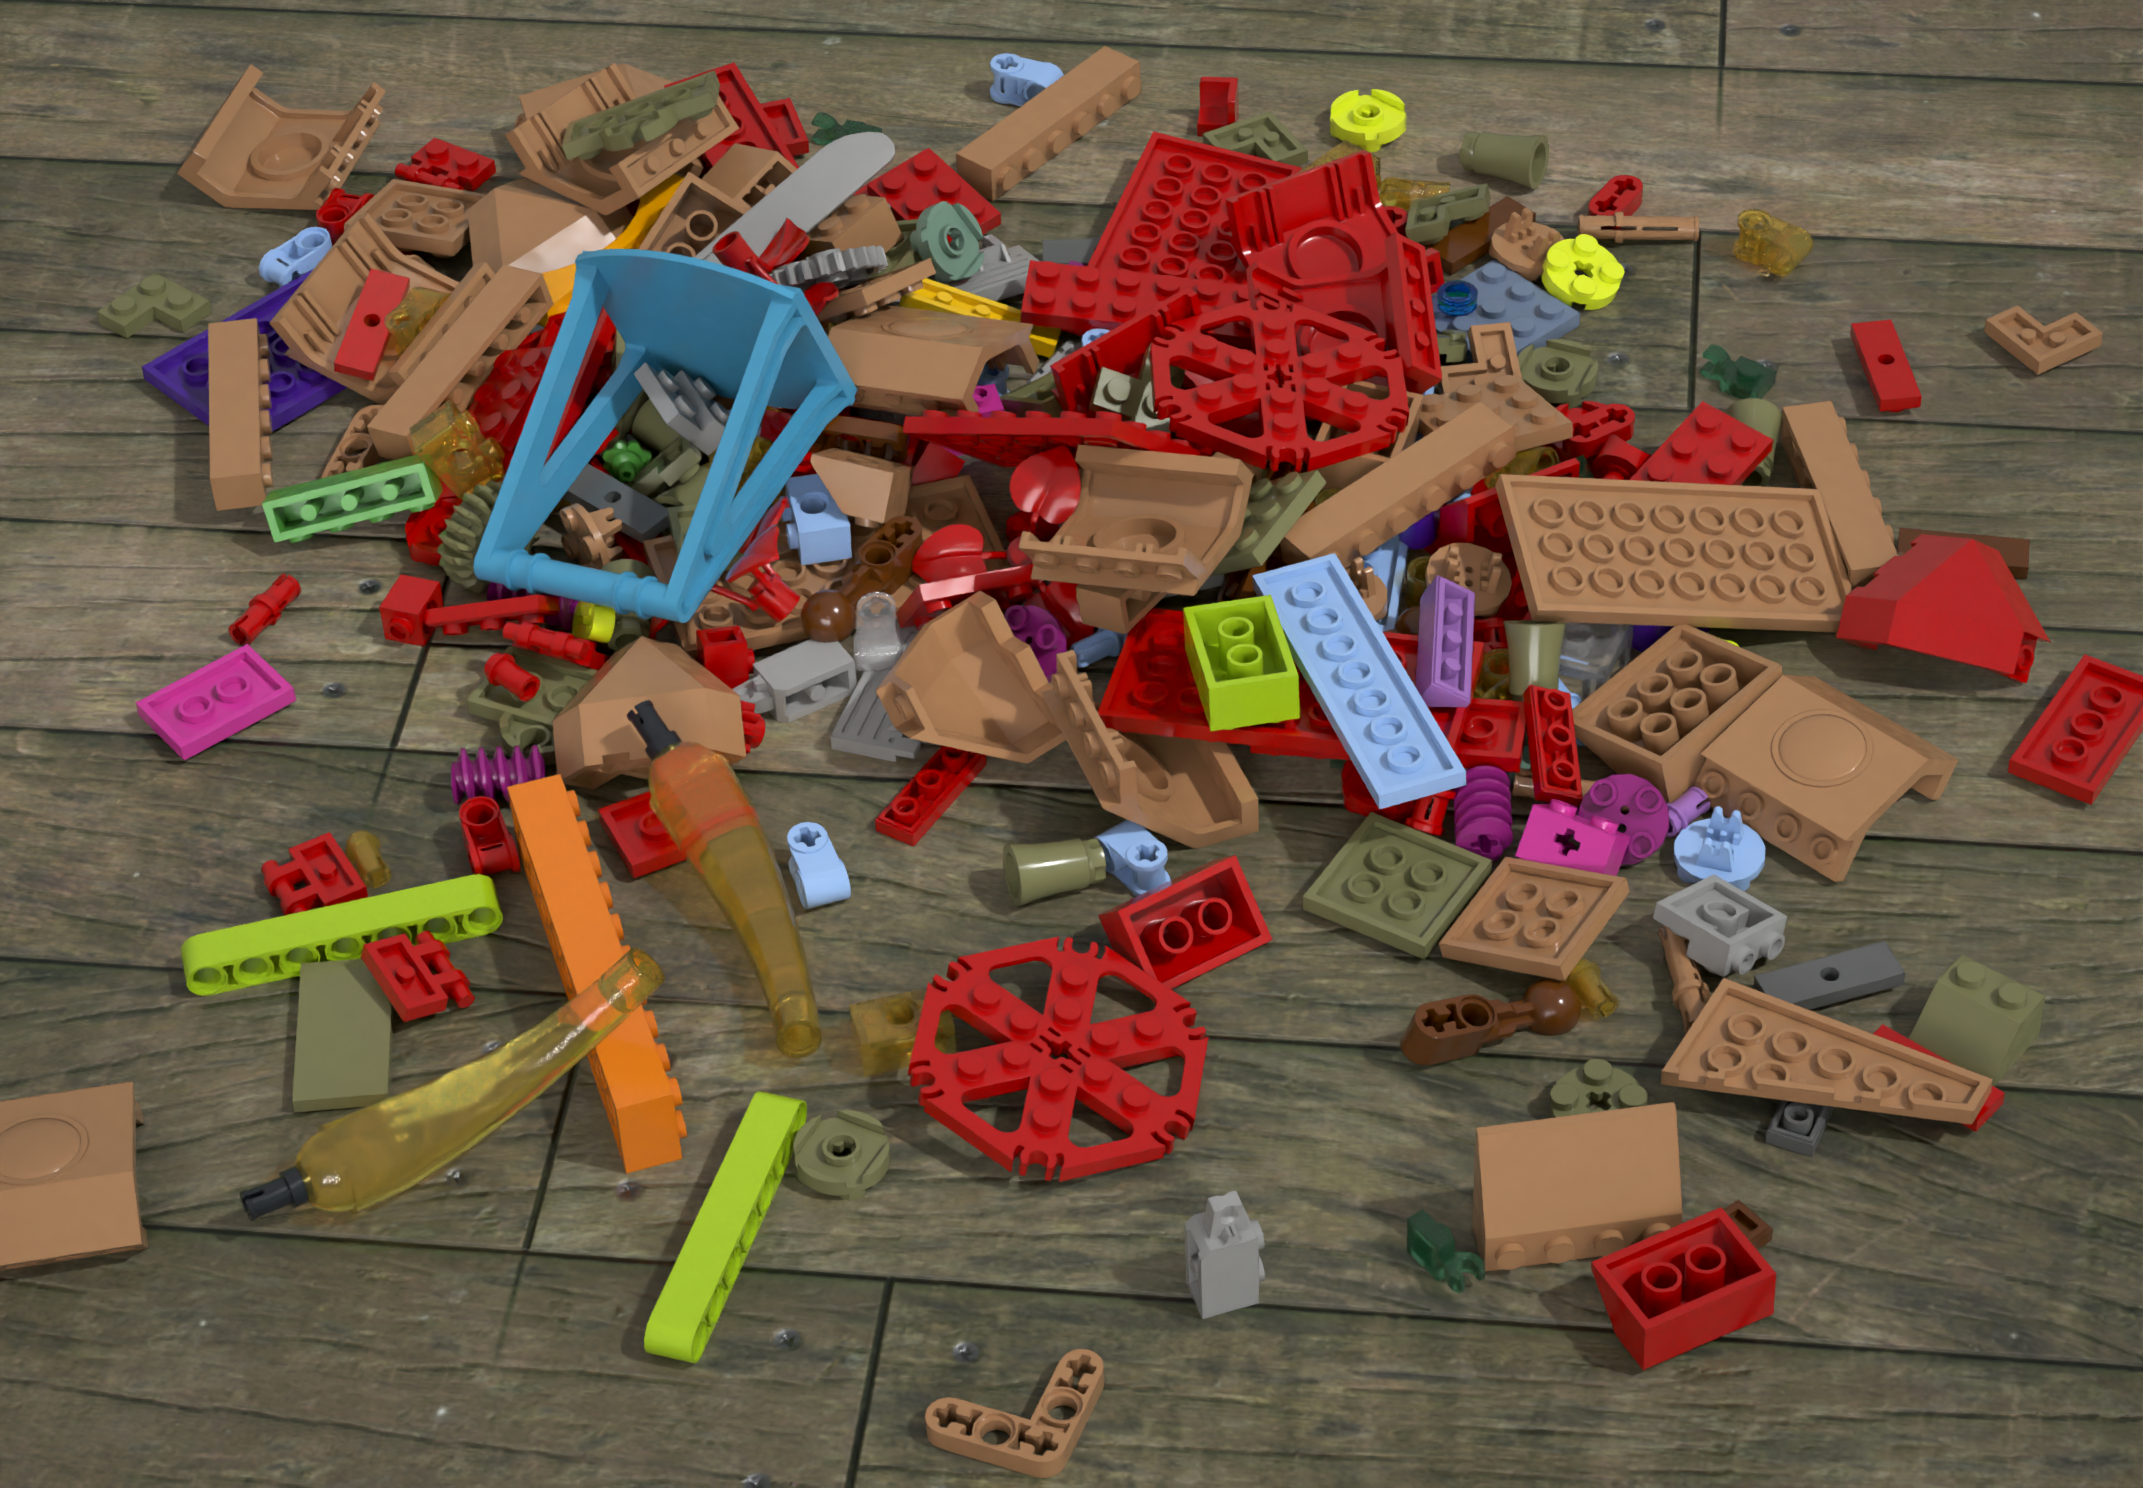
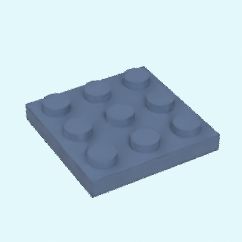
[1432,259,1580,364]

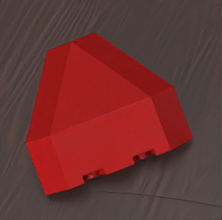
[1836,534,2051,684]

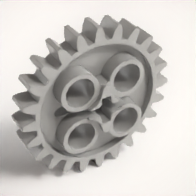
[769,245,888,292]

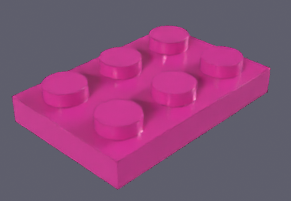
[136,644,296,760]

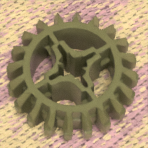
[437,480,540,593]

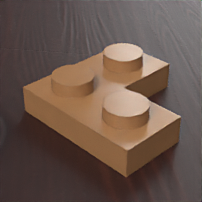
[1984,305,2103,375]
[1437,322,1523,395]

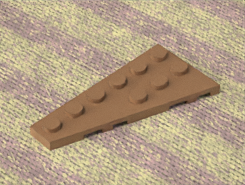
[1661,978,1993,1125]

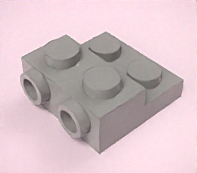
[633,362,730,459]
[1653,875,1787,977]

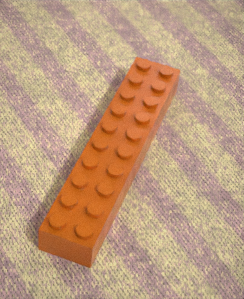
[507,774,687,1174]

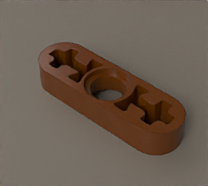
[790,413,910,463]

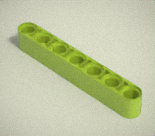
[181,874,503,996]
[644,1091,807,1364]

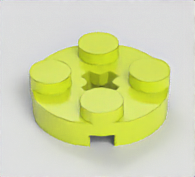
[1330,89,1406,152]
[1541,234,1625,310]

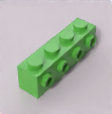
[262,451,443,543]

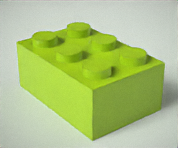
[1183,595,1300,732]

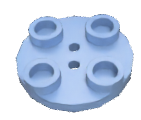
[1674,806,1765,891]

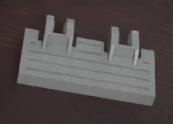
[885,234,1039,306]
[830,622,932,762]

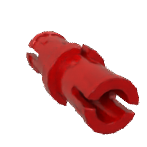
[228,574,302,646]

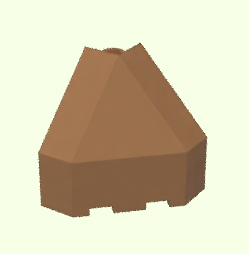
[467,178,634,274]
[876,591,1066,764]
[552,636,746,790]

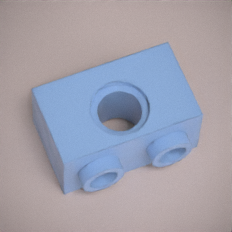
[779,474,852,565]

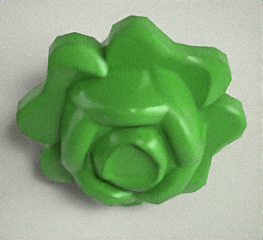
[603,440,652,483]

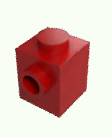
[696,625,755,689]

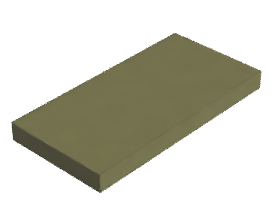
[292,959,394,1113]

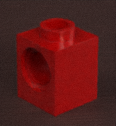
[379,574,444,647]

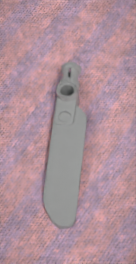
[693,132,895,265]

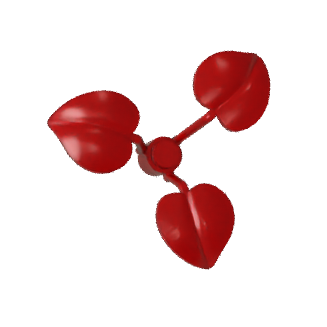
[712,218,839,317]
[912,445,1094,650]
[649,496,800,639]

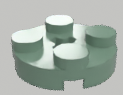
[910,201,984,284]

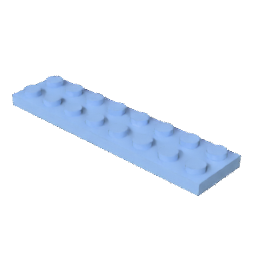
[1252,553,1466,810]

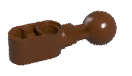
[800,516,923,643]
[1400,978,1581,1065]

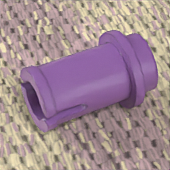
[1666,786,1710,837]

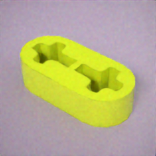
[572,601,615,643]

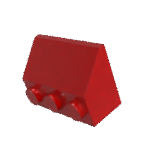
[1439,458,1580,556]
[1098,855,1273,989]
[1591,1207,1777,1370]

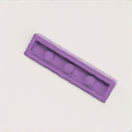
[1416,575,1475,707]

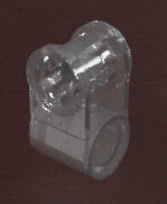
[854,592,901,672]

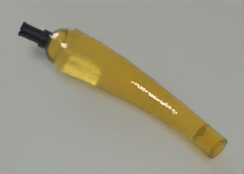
[627,700,822,1058]
[239,948,665,1221]

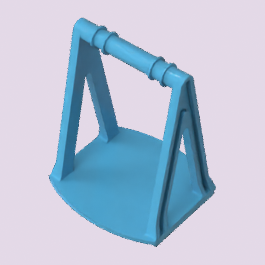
[473,249,857,623]

